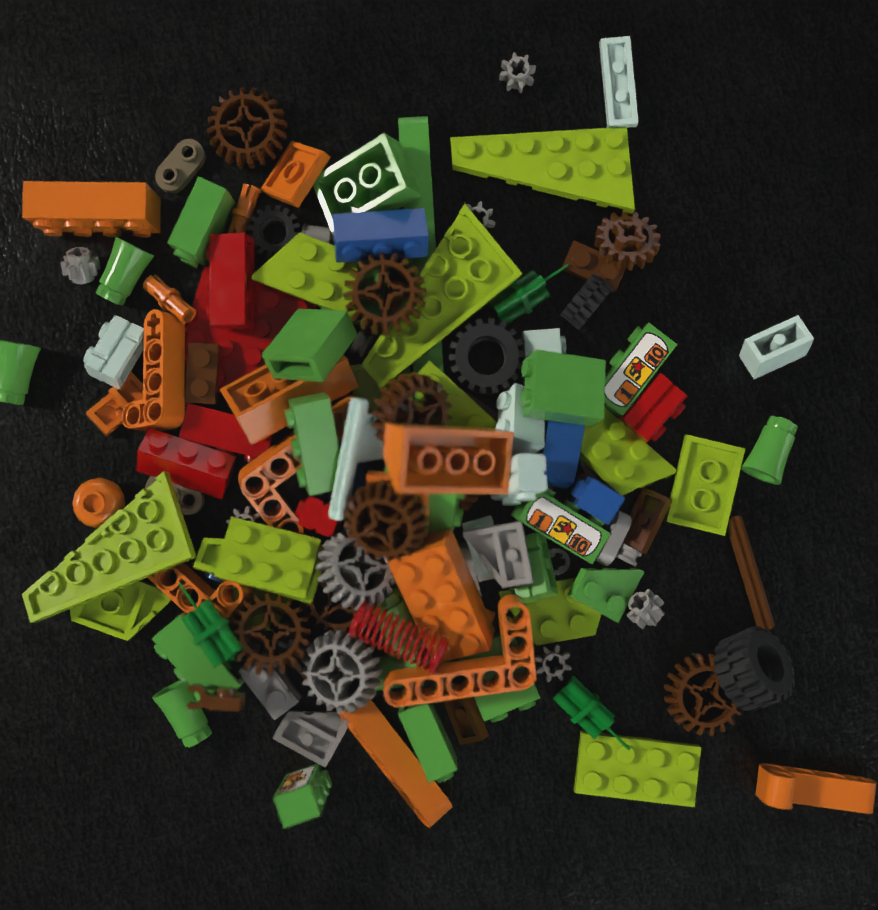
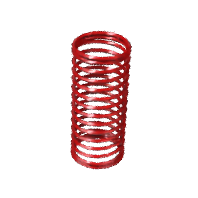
[349,600,450,675]

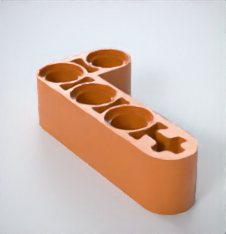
[121,309,185,432]
[147,563,253,621]
[755,763,877,814]

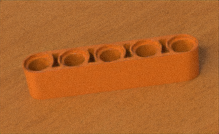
[339,699,452,828]

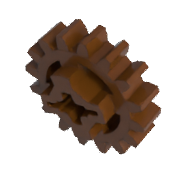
[594,212,661,271]

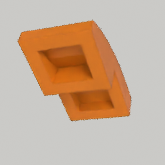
[86,372,143,437]

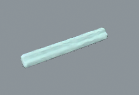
[328,397,369,520]

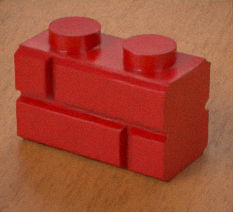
[618,373,688,442]
[295,496,343,537]

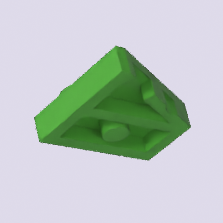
[568,568,644,623]

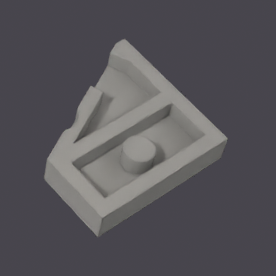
[463,521,534,588]
[273,710,349,768]

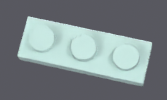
[599,36,639,128]

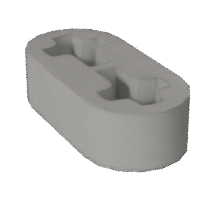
[595,509,632,566]

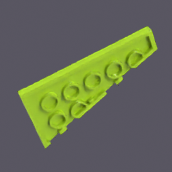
[451,127,635,214]
[362,204,522,388]
[22,471,196,623]

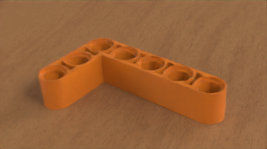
[238,394,368,535]
[383,594,536,707]

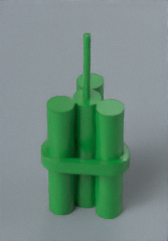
[487,264,569,325]
[178,582,243,668]
[552,675,631,750]

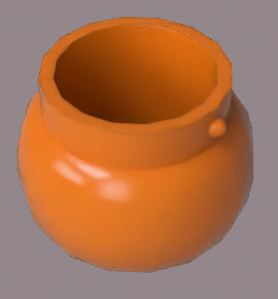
[72,478,125,528]

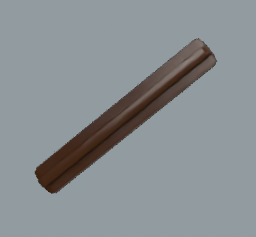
[727,515,775,630]

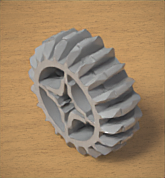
[316,528,396,610]
[300,629,383,714]

